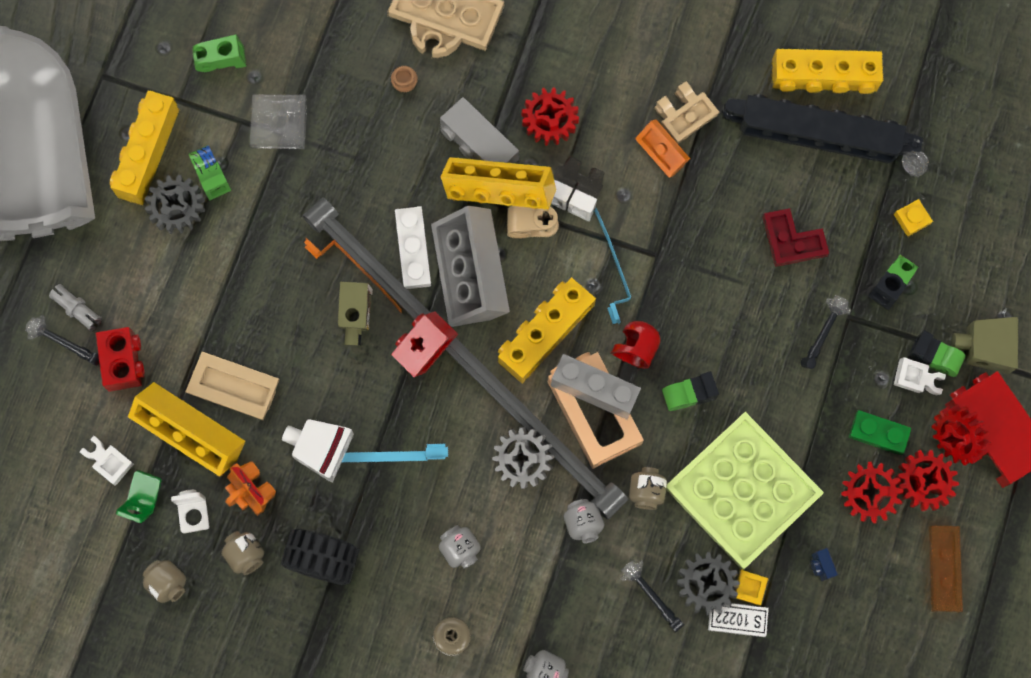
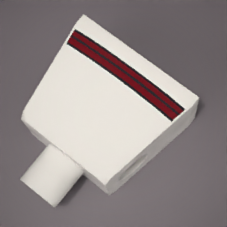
[282,419,354,483]

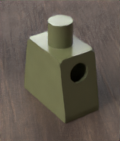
[951,317,1018,374]

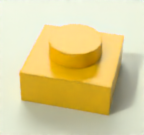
[894,199,933,237]

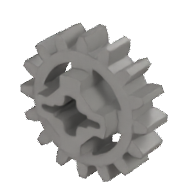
[492,427,555,489]

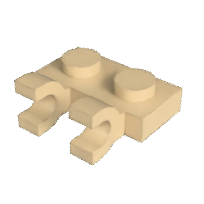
[654,81,719,144]

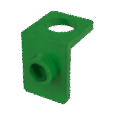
[116,470,162,523]

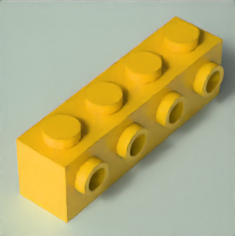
[772,49,883,94]
[110,90,179,205]
[441,157,557,210]
[498,277,596,384]
[128,382,245,477]

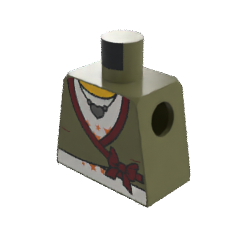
[338,282,373,346]

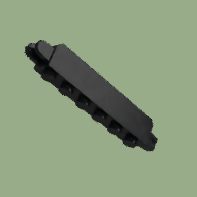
[722,94,923,164]

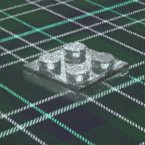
[250,94,307,149]

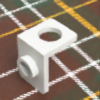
[171,490,210,533]

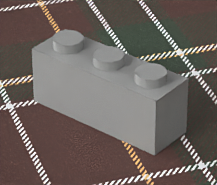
[440,97,519,163]
[551,354,641,420]

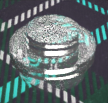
[902,151,929,176]

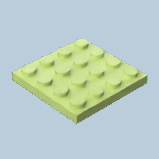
[666,412,824,570]

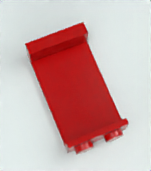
[945,371,1031,488]

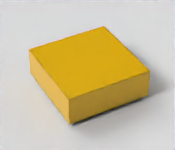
[734,570,768,606]

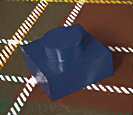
[810,548,838,581]

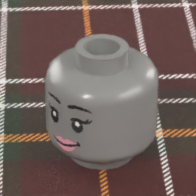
[564,499,604,543]
[439,525,481,569]
[524,650,569,678]

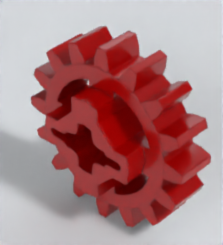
[522,87,579,146]
[932,404,991,466]
[895,450,959,511]
[841,462,904,524]

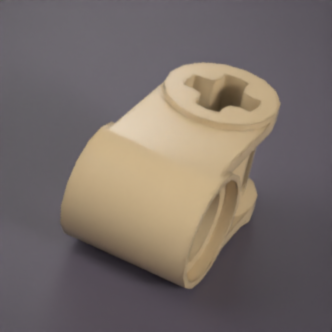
[507,206,559,238]

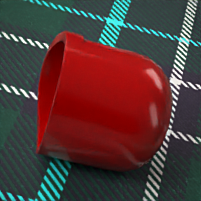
[610,321,661,369]

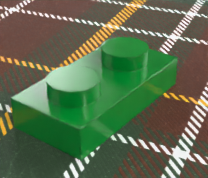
[848,410,911,455]

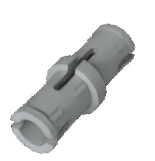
[49,284,102,331]

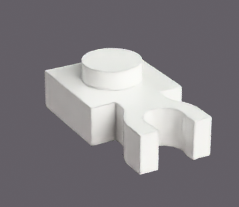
[894,358,946,395]
[80,436,134,486]

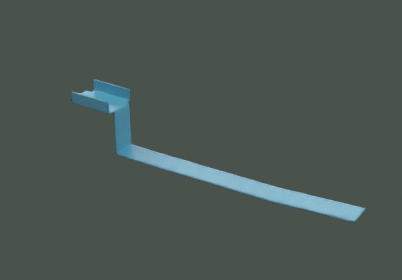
[594,208,631,325]
[342,444,448,462]

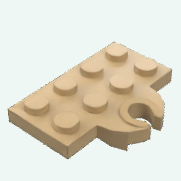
[388,0,504,58]

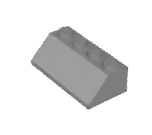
[431,206,510,327]

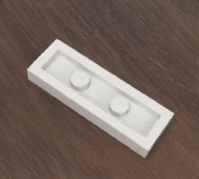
[395,206,431,289]

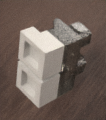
[551,157,605,221]

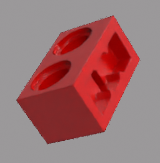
[96,327,145,392]

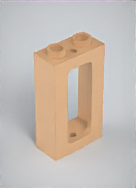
[547,352,644,469]

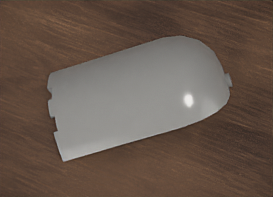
[0,26,95,241]

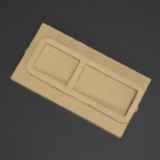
[185,352,279,420]

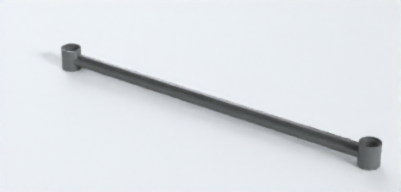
[302,197,629,520]

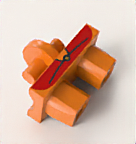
[225,461,276,516]

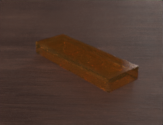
[929,526,963,612]

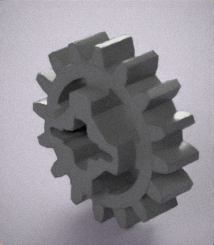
[145,175,205,234]
[677,552,740,616]

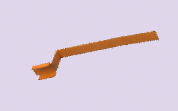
[304,238,402,313]

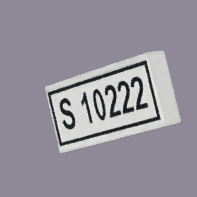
[708,604,768,637]

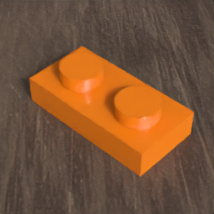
[635,119,691,178]

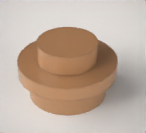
[391,66,417,92]

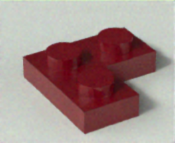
[762,208,829,267]

